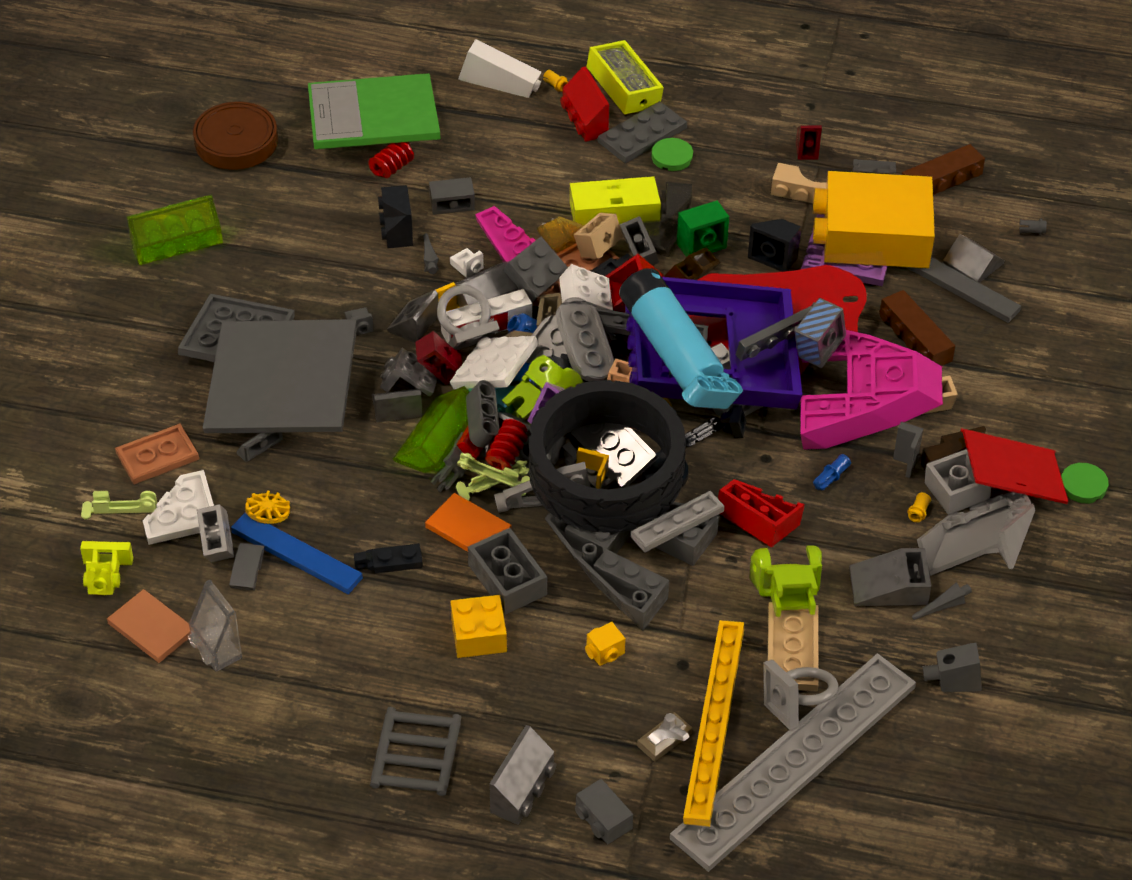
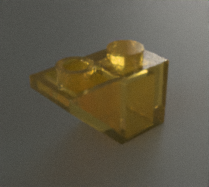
[537,217,584,253]

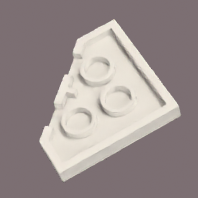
[143,470,214,545]

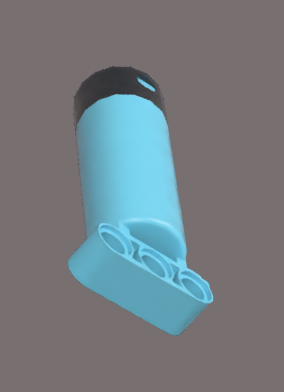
[619,268,743,409]

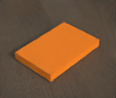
[425,493,512,552]

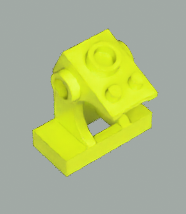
[80,541,133,595]

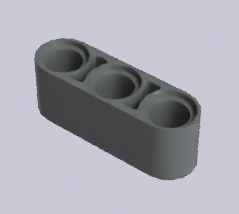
[466,380,499,448]

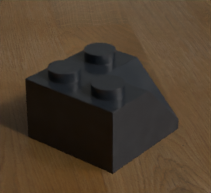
[378,185,413,249]
[748,219,801,272]

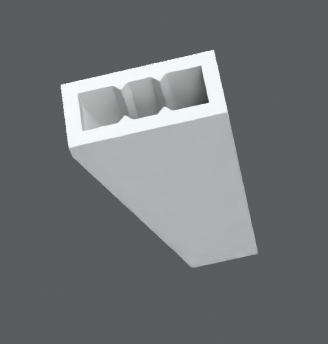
[458,40,541,98]

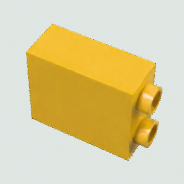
[813,171,935,268]

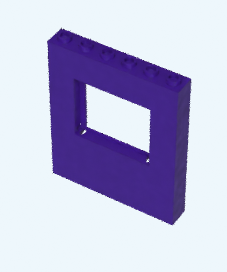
[625,277,802,409]

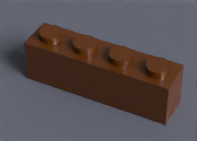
[901,144,985,195]
[879,290,955,366]

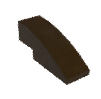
[664,247,721,280]
[921,426,986,473]

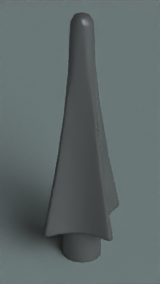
[423,233,439,274]
[912,582,972,620]

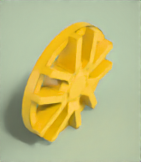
[245,491,290,524]

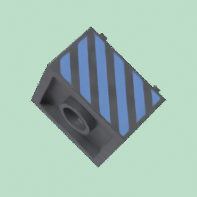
[794,298,846,368]

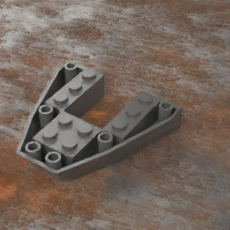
[545,502,719,631]

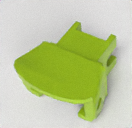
[502,355,583,420]
[749,545,822,617]

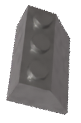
[455,261,520,307]
[490,725,556,825]

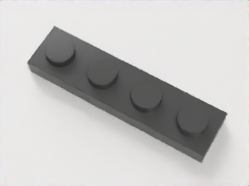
[736,306,812,361]

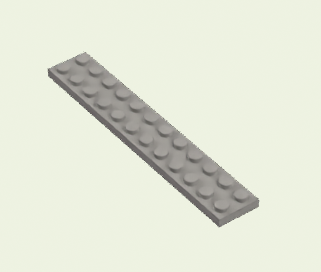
[670,653,916,872]

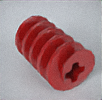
[368,142,414,179]
[485,419,528,471]

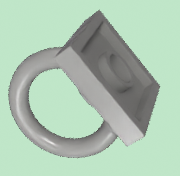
[437,285,500,351]
[763,659,838,730]

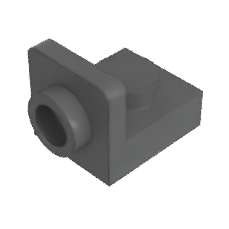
[345,307,373,336]

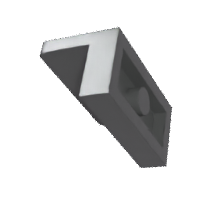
[893,422,924,478]

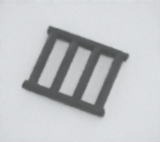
[370,707,462,796]

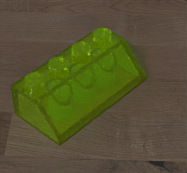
[127,195,223,265]
[393,386,470,473]

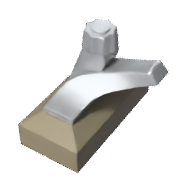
[637,712,692,762]

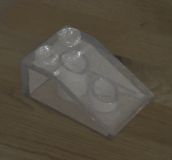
[188,580,242,672]

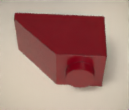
[796,125,822,160]

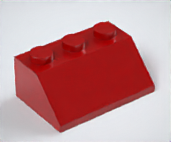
[560,66,609,142]

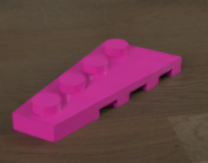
[475,206,536,262]

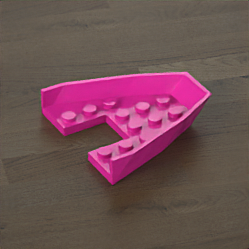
[801,330,943,450]

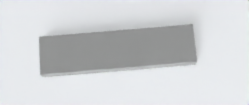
[631,491,724,552]

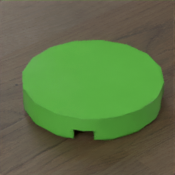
[651,138,693,171]
[1061,463,1108,503]

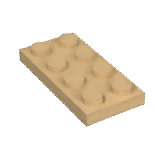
[767,602,818,691]

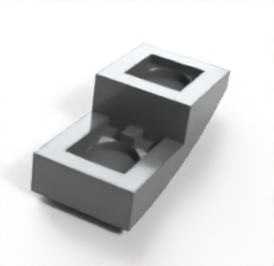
[229,543,265,591]

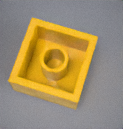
[450,595,507,658]

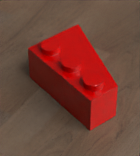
[718,479,805,548]

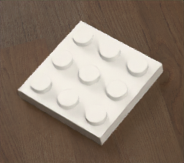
[450,336,539,389]

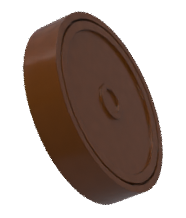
[193,101,278,170]

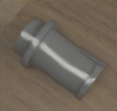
[1019,218,1047,236]

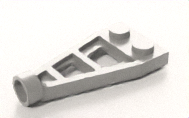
[494,462,590,513]

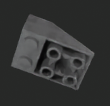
[849,548,931,606]

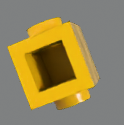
[585,622,626,666]

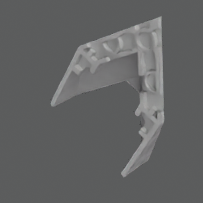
[917,492,1035,576]

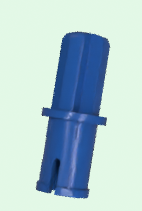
[813,454,851,491]

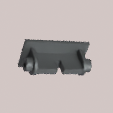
[853,159,896,175]

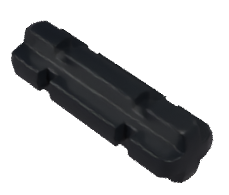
[685,417,722,447]

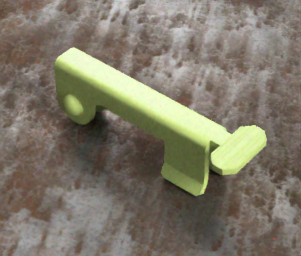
[457,453,530,496]
[456,460,529,501]
[81,491,157,519]

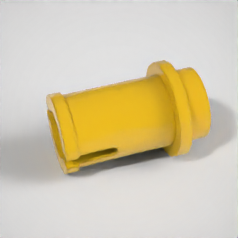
[543,70,568,92]
[908,492,931,522]

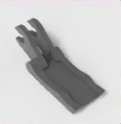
[431,432,467,493]

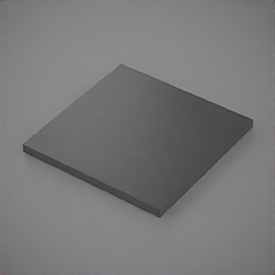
[203,319,357,433]

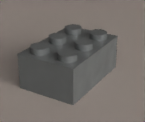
[468,528,547,615]

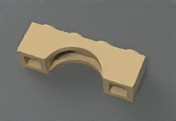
[771,163,827,203]

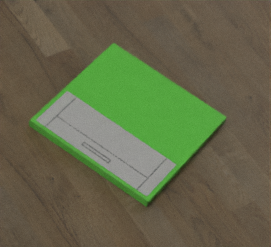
[308,73,441,149]

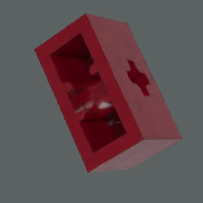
[415,331,462,385]

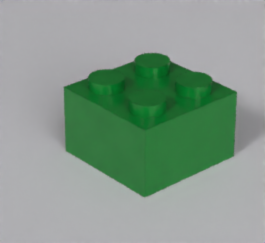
[677,200,729,257]

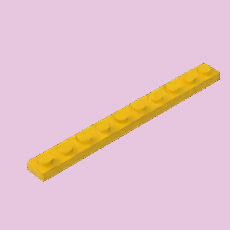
[683,620,744,827]

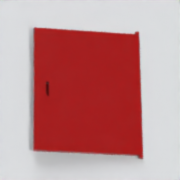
[960,428,1068,504]

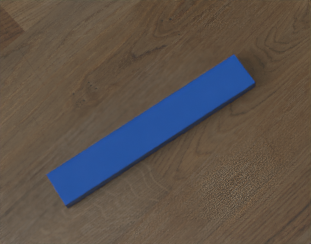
[231,512,363,594]

